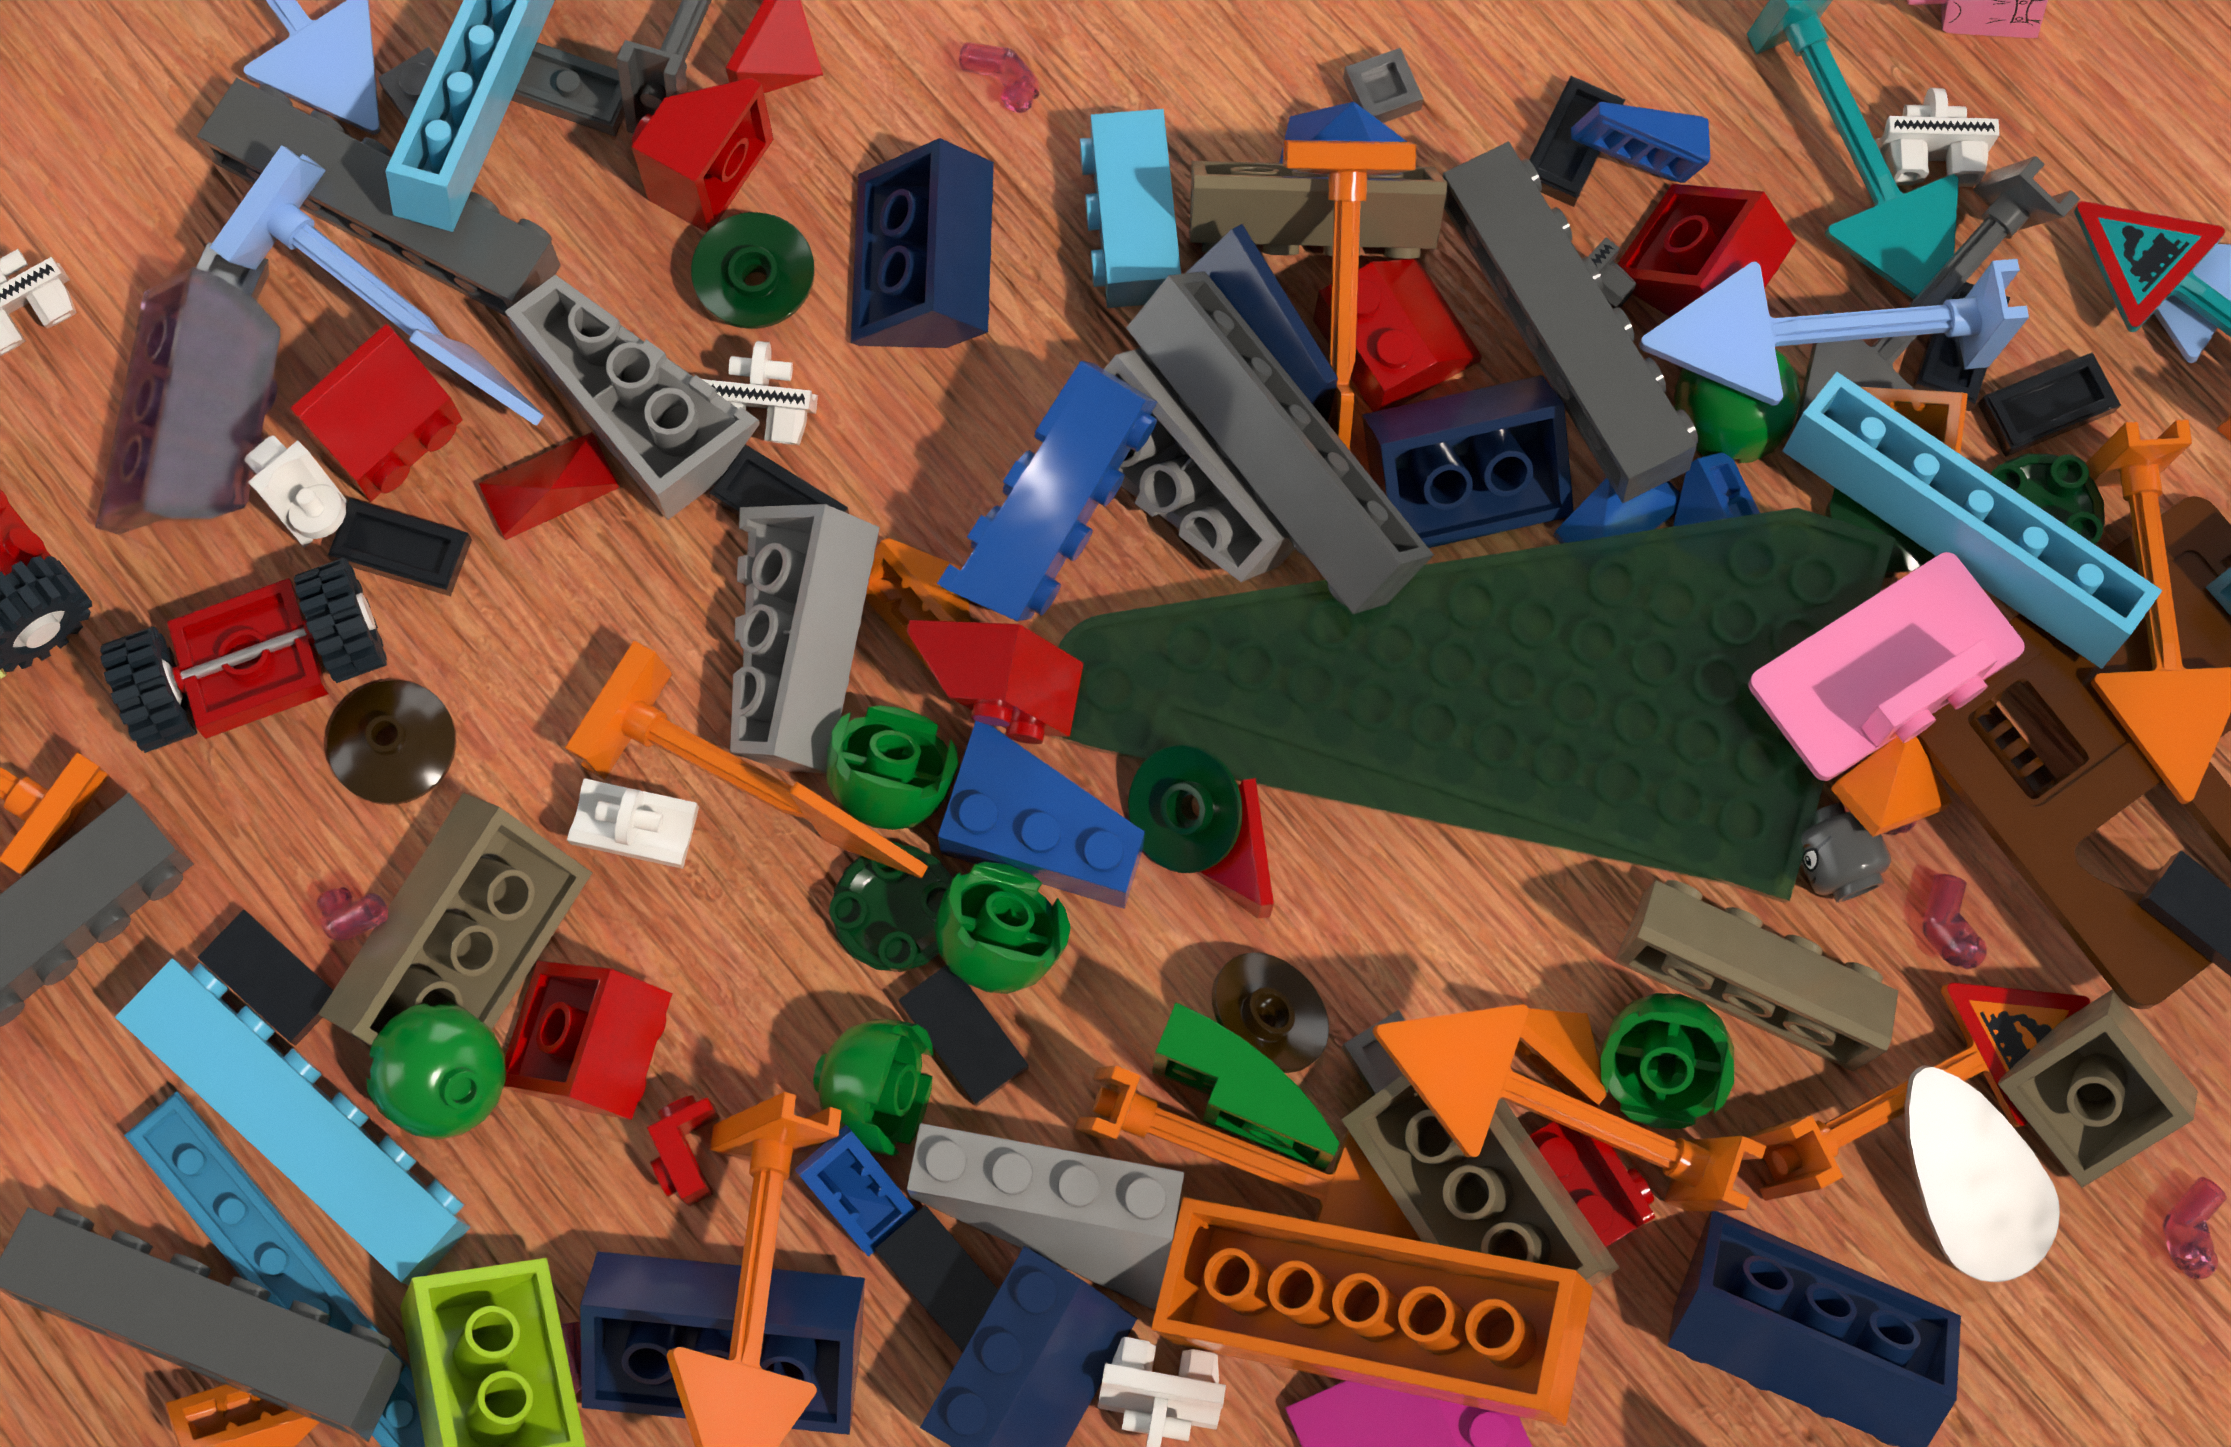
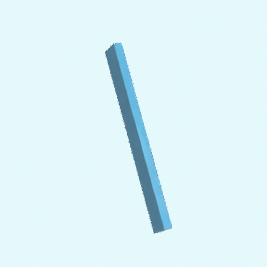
[124,1091,425,1447]

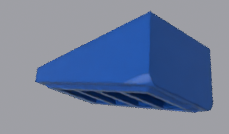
[1571,102,1710,183]

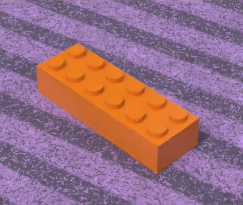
[1151,1197,1593,1426]

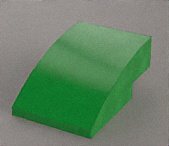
[1152,1003,1340,1172]

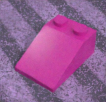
[1285,1381,1532,1447]

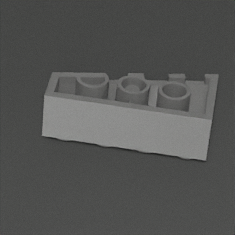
[505,275,760,520]
[1104,348,1295,582]
[730,504,880,773]
[907,1123,1184,1311]

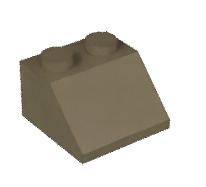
[1998,989,2198,1188]

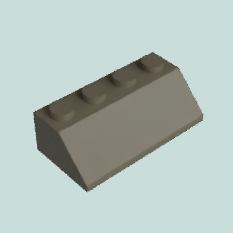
[1189,161,1447,259]
[318,793,593,1047]
[1614,880,1898,1071]
[1341,1075,1620,1287]

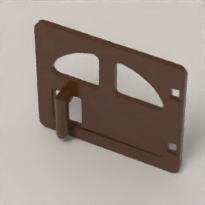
[1917,496,2231,1009]

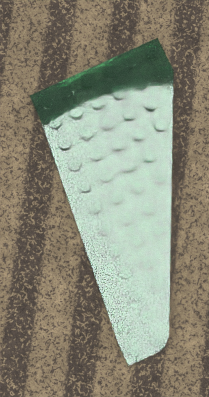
[1049,508,1895,903]

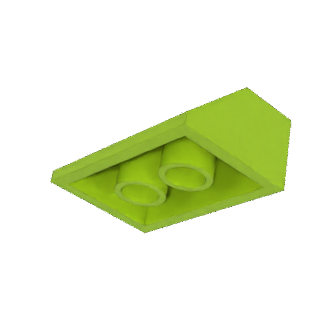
[400,1258,586,1447]

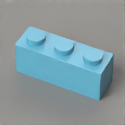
[1080,109,1181,308]

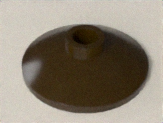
[327,680,456,805]
[1212,953,1329,1073]

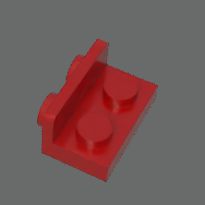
[1530,1121,1655,1247]

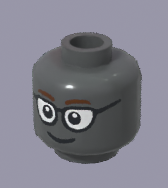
[1794,802,1891,903]

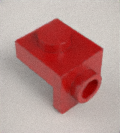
[647,1095,720,1206]

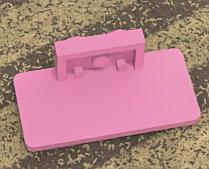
[1749,552,2025,781]

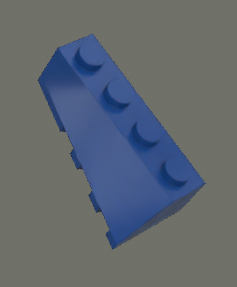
[937,361,1158,621]

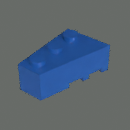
[938,721,1145,909]

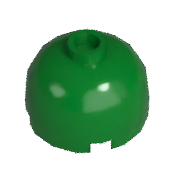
[1674,349,1801,463]
[826,705,958,830]
[934,862,1071,994]
[1600,993,1735,1129]
[366,1003,506,1140]
[813,1019,933,1156]

